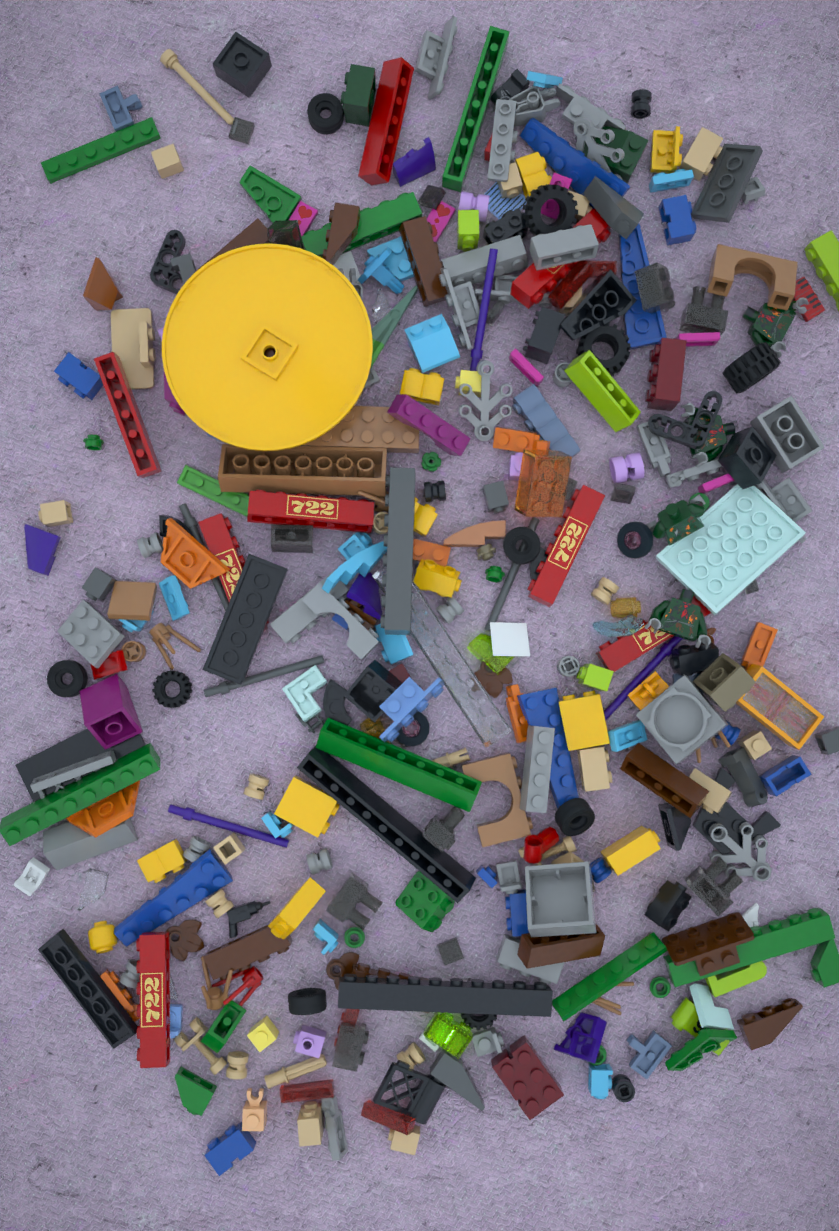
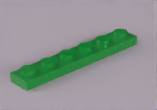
[41,117,161,184]
[552,932,667,1022]

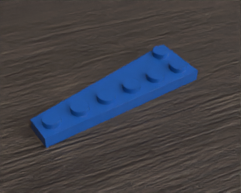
[519,118,630,210]
[619,223,667,350]
[517,688,579,809]
[114,849,233,947]

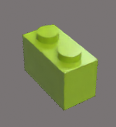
[457,210,479,252]
[576,663,614,692]

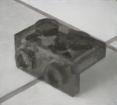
[332,1022,369,1072]

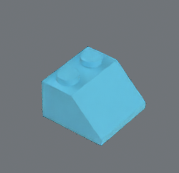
[404,314,460,373]
[375,623,414,665]

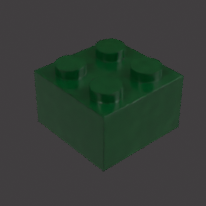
[341,64,377,127]

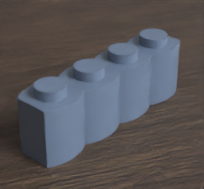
[512,384,581,466]

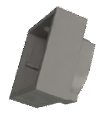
[636,675,729,764]
[525,861,596,937]

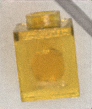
[359,718,391,744]

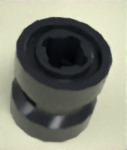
[630,89,652,119]
[424,480,446,502]
[612,1074,635,1102]

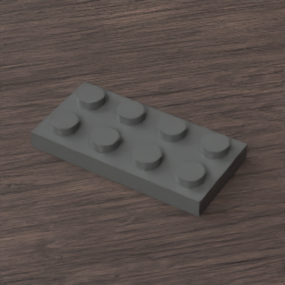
[691,144,763,223]

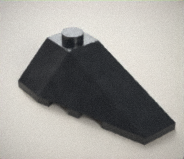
[559,270,637,341]

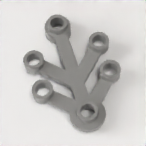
[573,117,625,180]
[458,360,513,441]
[709,822,771,881]

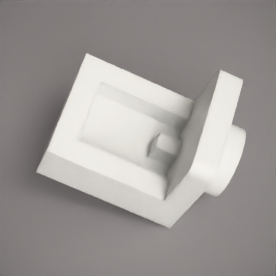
[14,857,50,896]

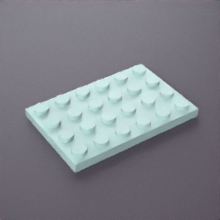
[656,484,806,616]

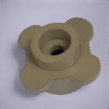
[476,544,496,561]

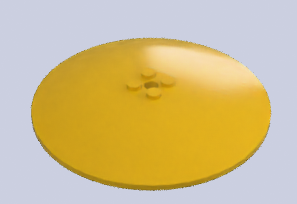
[162,244,373,451]

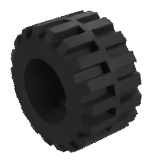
[522,184,578,236]
[576,322,631,376]
[722,342,781,394]

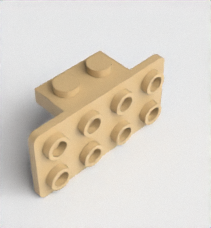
[111,308,156,390]

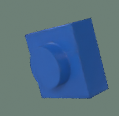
[476,865,498,888]

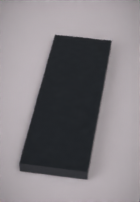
[203,554,288,685]
[15,729,146,802]
[38,929,138,1049]

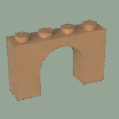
[707,244,798,310]
[461,752,533,847]

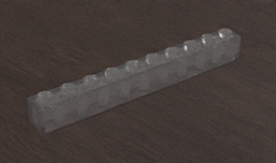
[372,566,512,748]

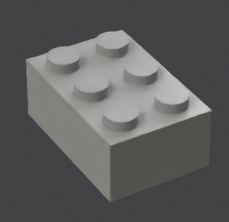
[750,395,825,473]

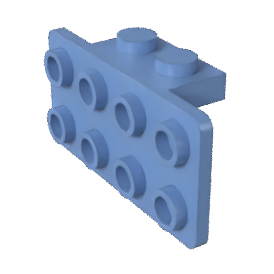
[379,677,444,742]

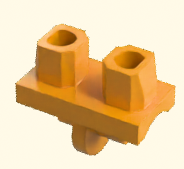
[627,671,669,711]

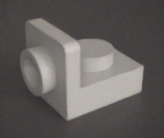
[471,1027,504,1057]

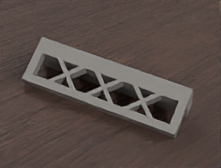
[30,750,117,799]

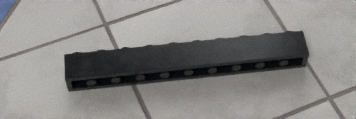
[297,746,476,903]
[338,974,553,1017]

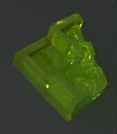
[467,633,516,674]

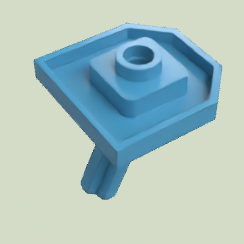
[358,247,404,294]

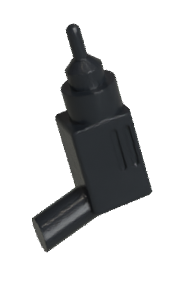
[227,901,271,938]

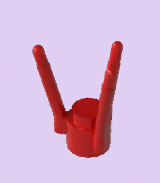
[212,966,264,1006]

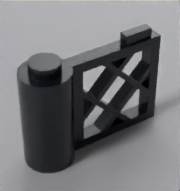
[373,1060,446,1125]

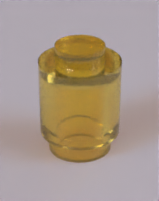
[610,597,641,619]

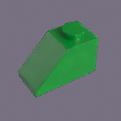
[810,939,839,988]
[200,1000,247,1054]
[175,1067,217,1116]

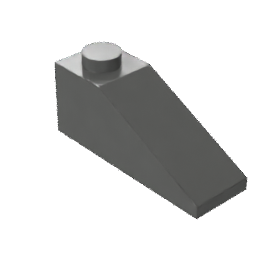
[583,176,644,239]
[430,1046,485,1111]

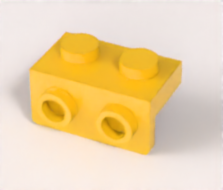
[650,126,683,174]

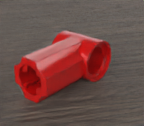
[523,826,559,864]

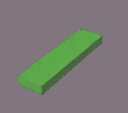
[177,465,249,517]

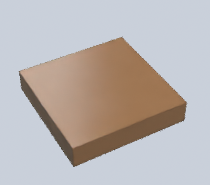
[107,581,157,621]

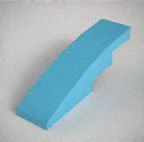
[322,541,387,594]

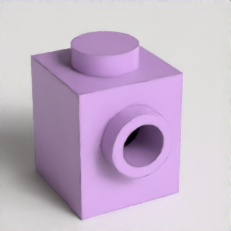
[508,453,532,481]
[293,1025,327,1058]

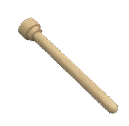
[160,49,234,125]

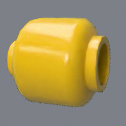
[88,921,118,954]

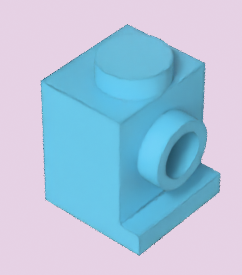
[588,1063,613,1099]

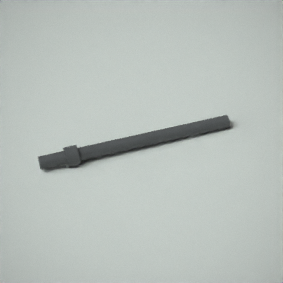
[179,503,229,612]
[484,517,540,632]
[204,655,325,697]

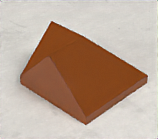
[83,257,123,310]

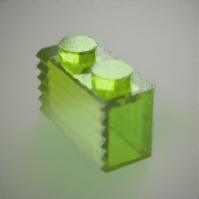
[423,1012,473,1059]

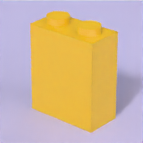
[559,690,610,751]
[274,775,340,838]
[600,825,661,876]
[268,877,326,940]

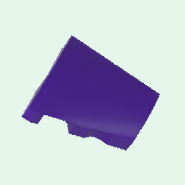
[393,137,436,187]
[24,524,61,576]
[346,572,382,620]
[554,1012,607,1064]

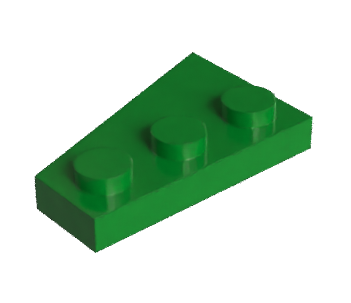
[239,165,302,232]
[665,1028,737,1071]

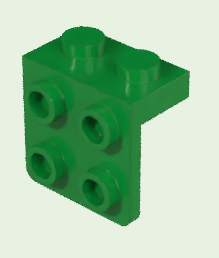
[395,871,455,932]

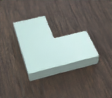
[282,665,328,722]
[689,984,734,1030]

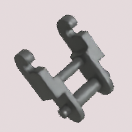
[295,712,325,733]

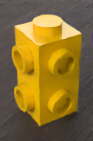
[412,559,462,598]

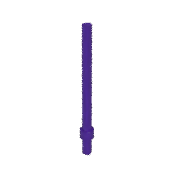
[470,248,498,371]
[604,636,683,720]
[168,804,289,848]

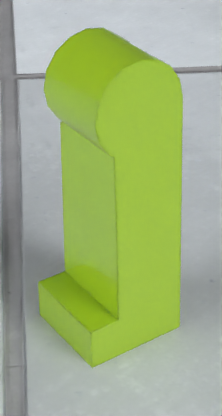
[705,961,767,997]

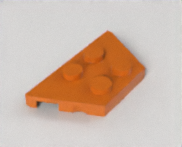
[160,518,230,589]
[66,780,140,838]

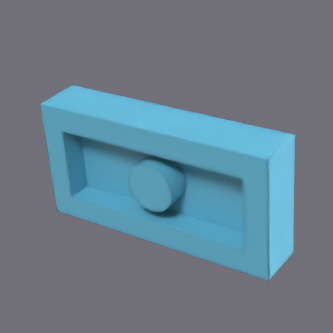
[527,71,563,88]
[649,169,694,193]
[159,575,190,621]
[608,720,647,752]

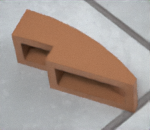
[443,520,506,547]

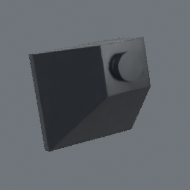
[658,803,691,851]

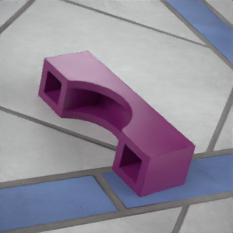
[387,394,471,456]

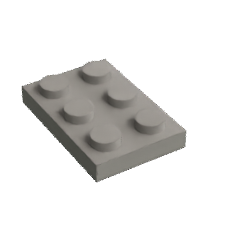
[57,599,125,668]

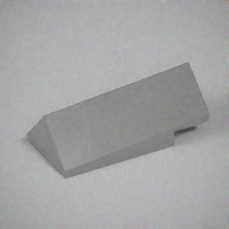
[43,818,138,870]

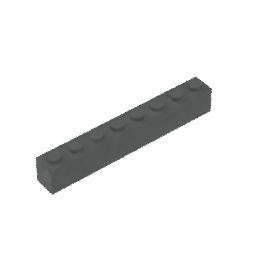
[381,467,416,635]

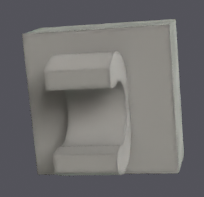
[741,177,766,205]

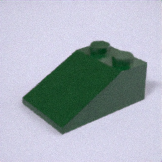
[583,126,649,184]

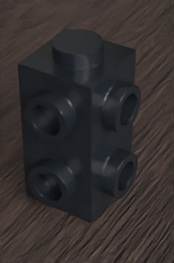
[483,208,528,245]
[670,642,719,676]
[644,880,692,932]

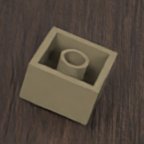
[693,653,756,712]

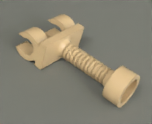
[518,836,577,866]
[174,1017,227,1075]

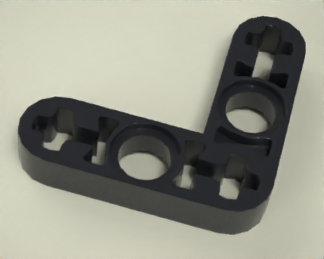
[150,230,186,294]
[648,391,723,449]

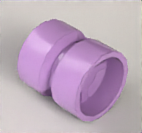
[459,192,490,223]
[609,452,644,484]

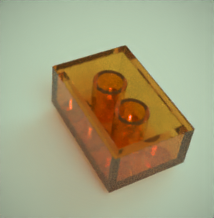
[514,449,572,517]

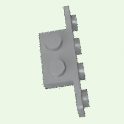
[415,16,457,99]
[556,83,626,139]
[488,99,518,182]
[439,268,480,350]
[474,275,556,307]
[756,477,813,543]

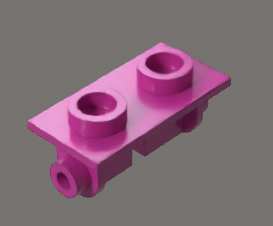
[541,173,573,220]

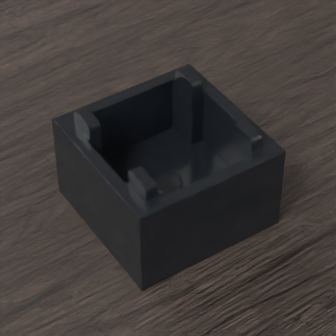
[213,32,272,98]
[523,307,565,364]
[718,426,777,489]
[343,660,402,723]

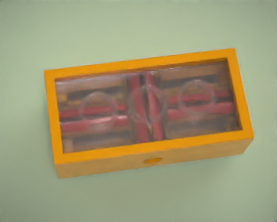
[736,664,824,750]

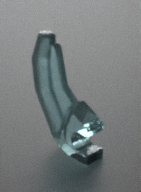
[592,614,644,637]

